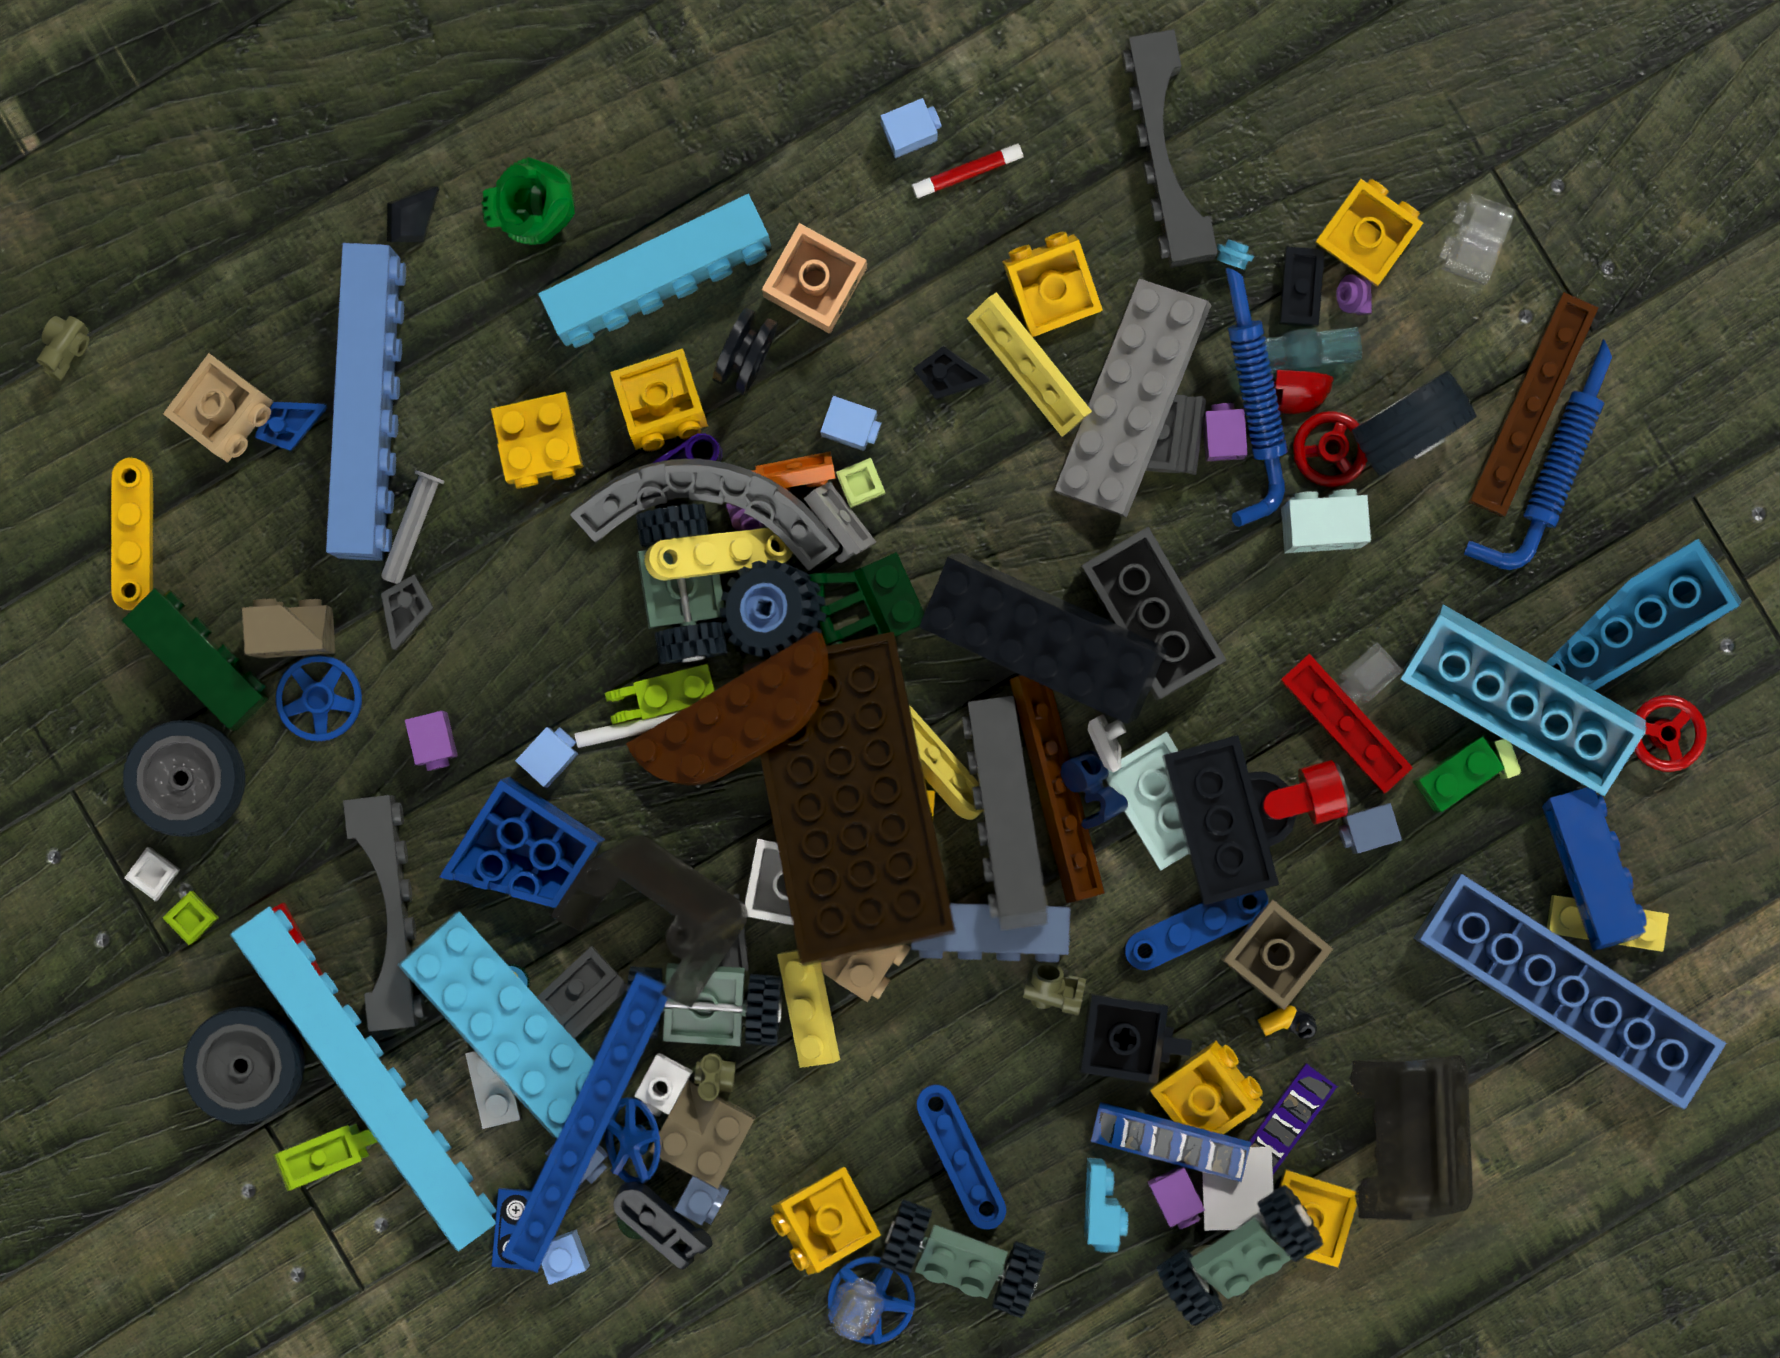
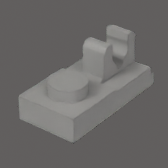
[804,482,876,563]

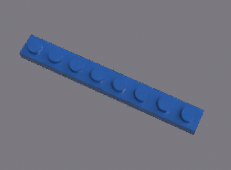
[501,972,673,1273]

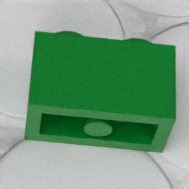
[1413,736,1505,813]

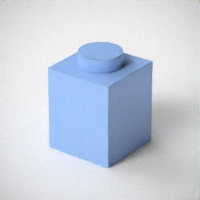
[880,98,942,158]
[820,396,881,451]
[515,727,578,788]
[541,1229,590,1285]

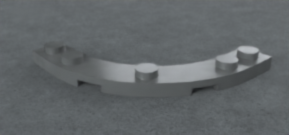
[570,459,840,570]

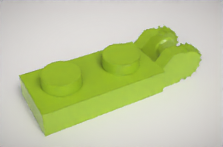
[604,664,715,725]

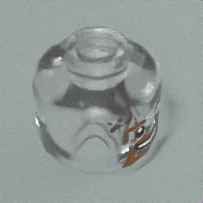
[828,1278,885,1340]

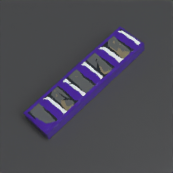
[1248,1063,1338,1174]

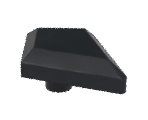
[387,186,439,242]
[913,346,989,400]

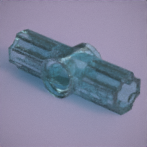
[1264,327,1362,372]

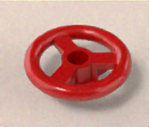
[1293,411,1367,487]
[1634,695,1707,772]

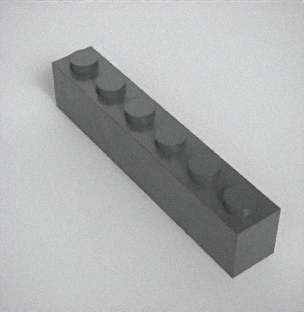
[962,696,1047,931]

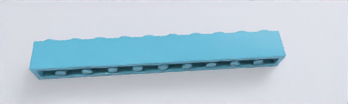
[230,906,496,1251]

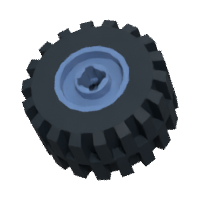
[720,560,826,659]

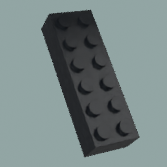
[919,553,1168,724]

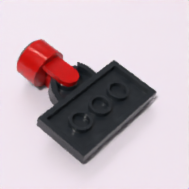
[1162,735,1350,905]

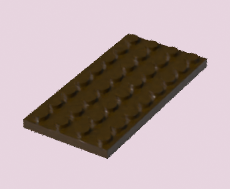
[743,632,956,967]

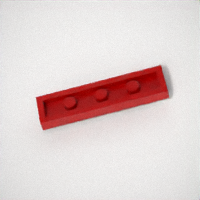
[1280,654,1413,794]

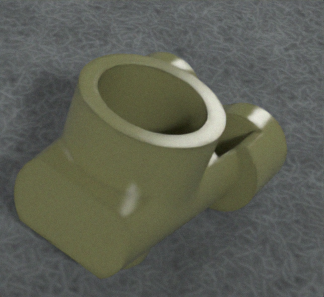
[36,316,89,381]
[1023,962,1086,1016]
[694,1053,736,1101]

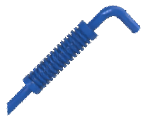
[1225,267,1288,527]
[1464,339,1612,570]

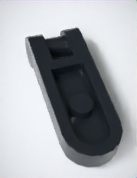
[613,1181,713,1269]

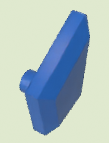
[255,402,327,452]

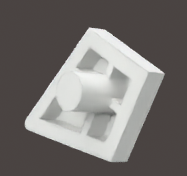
[1088,714,1126,772]

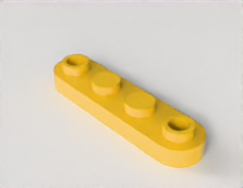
[111,458,153,611]

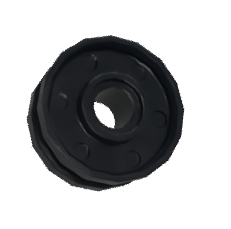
[712,308,778,396]

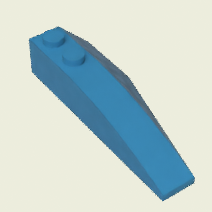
[1546,539,1742,690]

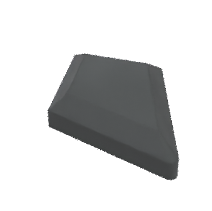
[381,575,434,650]

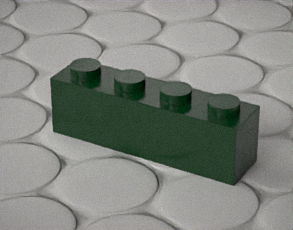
[122,588,269,731]

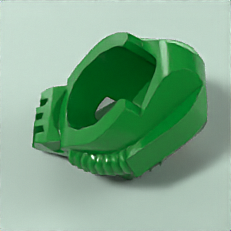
[481,157,575,245]

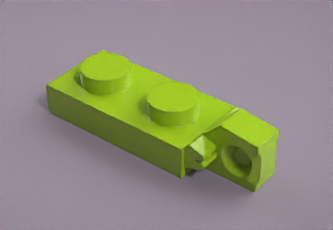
[273,1124,378,1191]

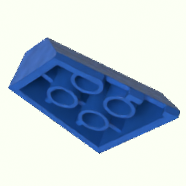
[439,776,605,908]

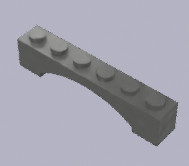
[1122,29,1218,268]
[343,795,425,1032]

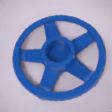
[276,655,362,741]
[605,1097,661,1183]
[828,1256,915,1345]

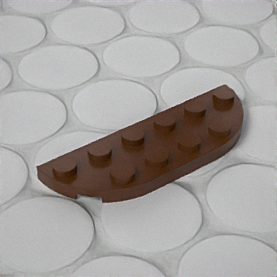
[626,631,828,785]

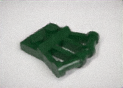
[808,552,925,646]

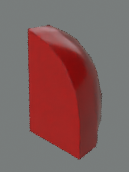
[1273,370,1334,414]

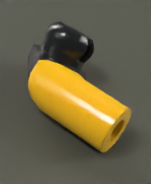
[1257,1005,1317,1039]

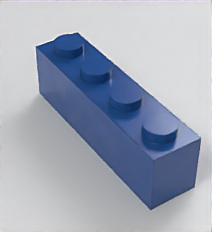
[1542,787,1647,952]

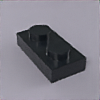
[1279,246,1325,327]

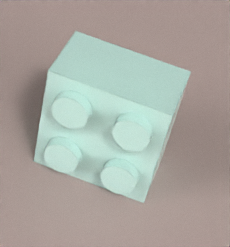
[1281,489,1371,553]

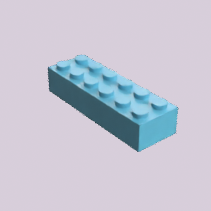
[538,193,772,348]
[1401,604,1646,796]
[398,912,594,1139]

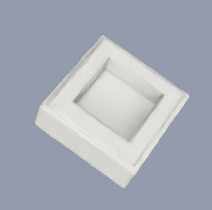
[124,847,180,901]

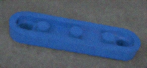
[1124,889,1269,970]
[917,1084,1006,1229]

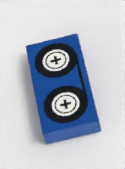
[492,1188,532,1270]

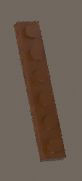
[1468,292,1598,517]
[1009,675,1105,903]

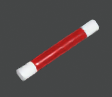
[912,143,1023,199]

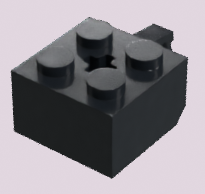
[1078,993,1192,1083]

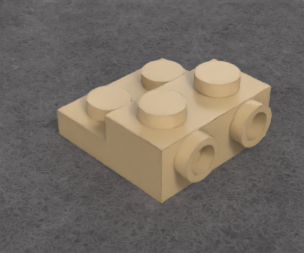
[163,353,274,462]
[821,944,911,1002]

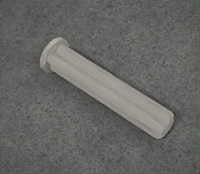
[381,470,444,584]

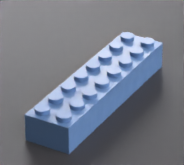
[326,243,406,561]
[1413,874,1726,1109]

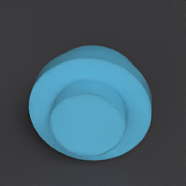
[1216,239,1254,269]

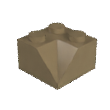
[242,599,335,659]
[1220,900,1333,1010]
[649,1080,756,1189]

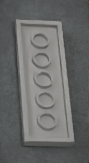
[1054,279,1211,518]

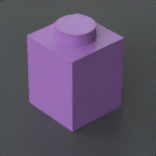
[1203,403,1248,462]
[405,711,458,771]
[1147,1166,1205,1229]

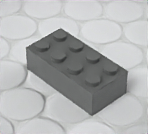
[1079,527,1227,701]

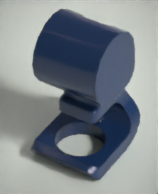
[1061,750,1128,829]

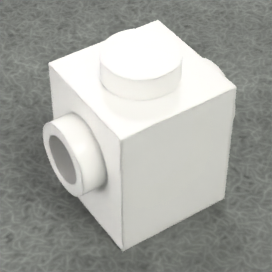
[635,1053,693,1117]

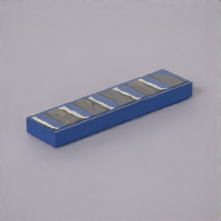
[1091,1102,1251,1182]

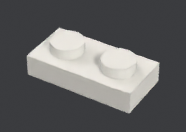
[465,1051,522,1129]

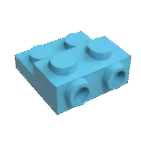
[1084,1158,1128,1252]

